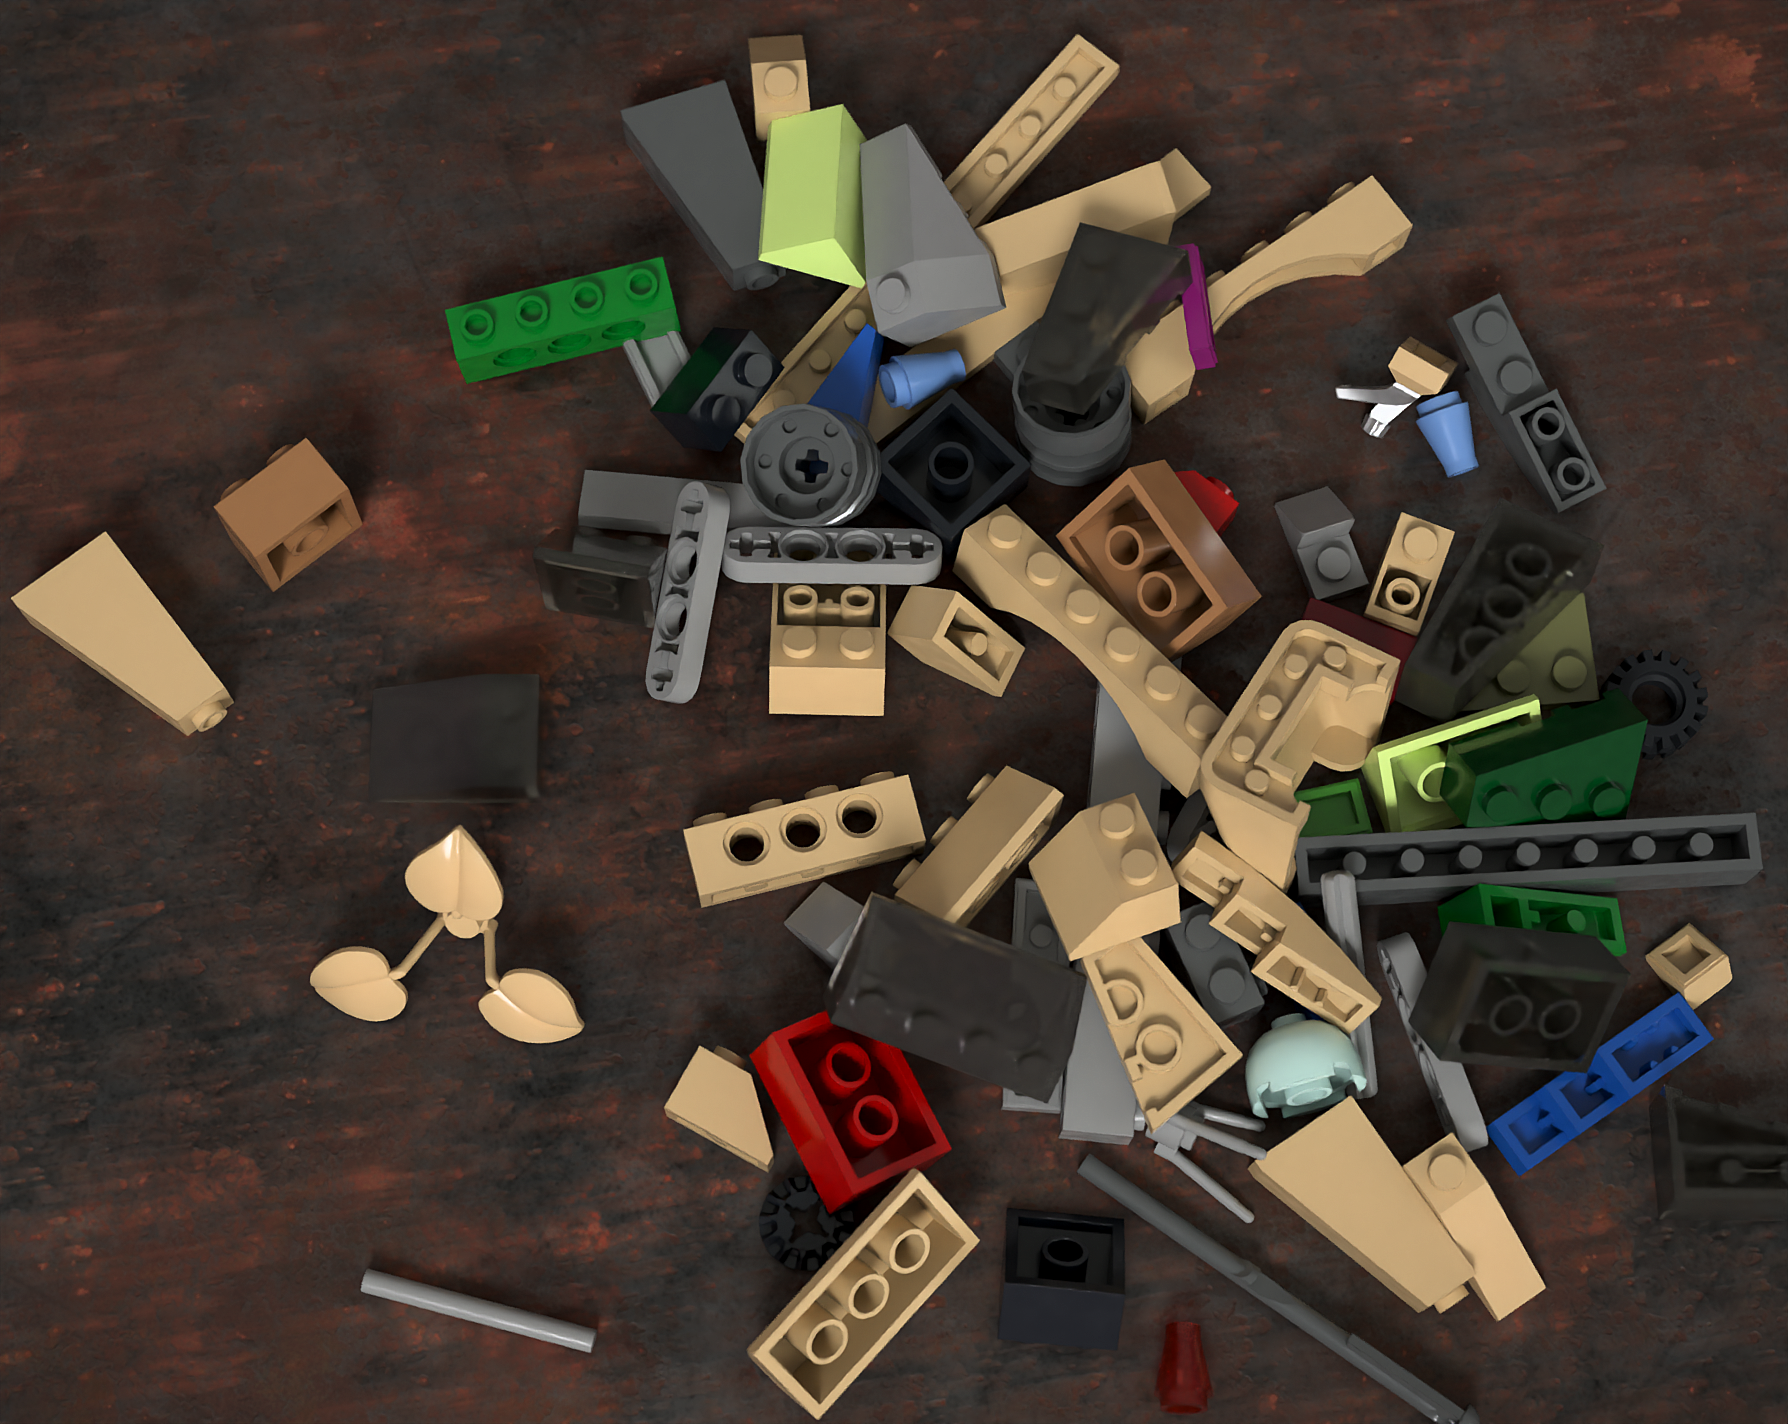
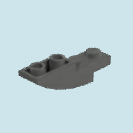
[1445,293,1606,514]

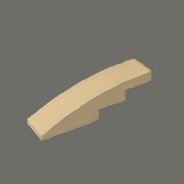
[1170,830,1382,1035]

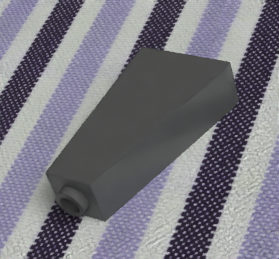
[620,80,786,291]

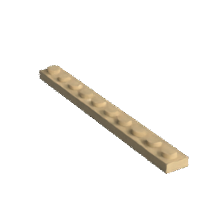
[734,34,1120,444]

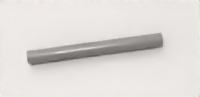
[361,1269,597,1353]

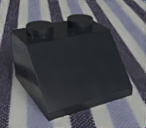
[997,1208,1125,1351]

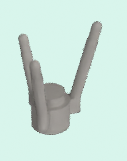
[1145,1100,1267,1223]

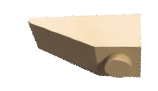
[1402,1132,1546,1322]

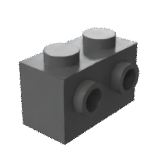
[1160,902,1267,1030]

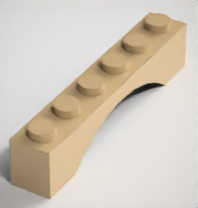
[1110,175,1413,424]
[952,504,1228,798]

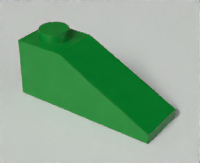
[1437,883,1627,966]

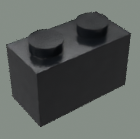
[650,327,785,452]

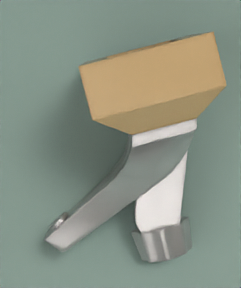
[1335,337,1458,438]

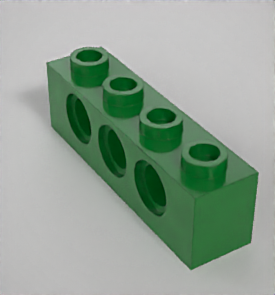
[445,256,681,384]

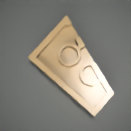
[1080,937,1243,1134]

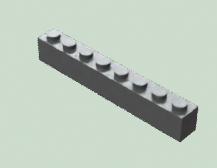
[1288,813,1763,909]

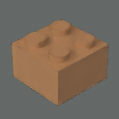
[213,438,363,592]

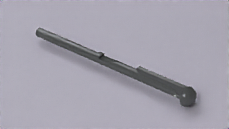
[1076,1153,1480,1424]

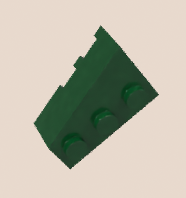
[1439,688,1648,828]

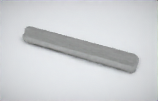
[1320,870,1378,1099]

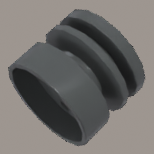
[1012,336,1132,486]
[740,403,882,527]

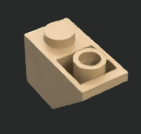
[1363,512,1455,636]

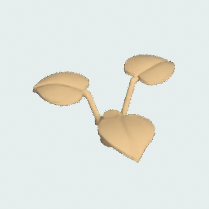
[310,825,585,1043]

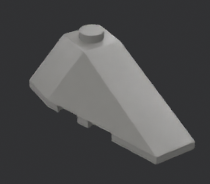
[860,123,1006,347]

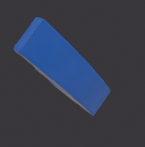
[1486,992,1714,1176]

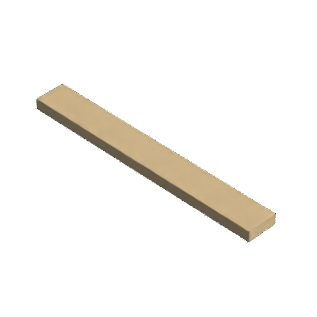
[868,148,1211,448]

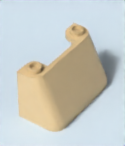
[1198,620,1401,894]

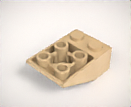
[769,550,886,716]

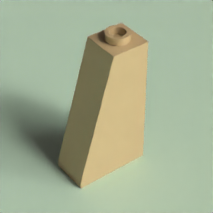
[974,161,1177,296]
[11,531,234,736]
[1248,1095,1477,1313]

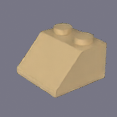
[1028,793,1181,961]

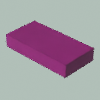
[1175,243,1218,370]

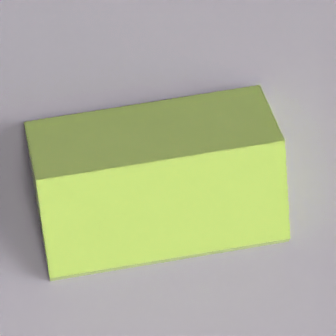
[758,104,867,288]
[1361,694,1542,833]

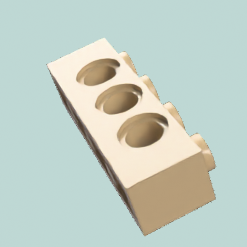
[683,771,926,908]

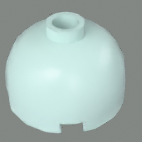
[1245,1013,1367,1118]

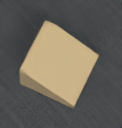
[1645,923,1732,1010]

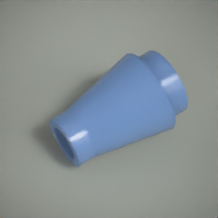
[879,349,966,410]
[1415,391,1479,478]

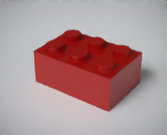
[749,991,952,1214]

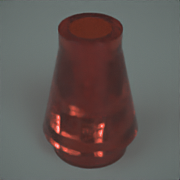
[1154,1322,1214,1415]

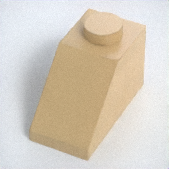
[748,35,810,142]
[887,585,1025,697]
[664,1046,774,1173]

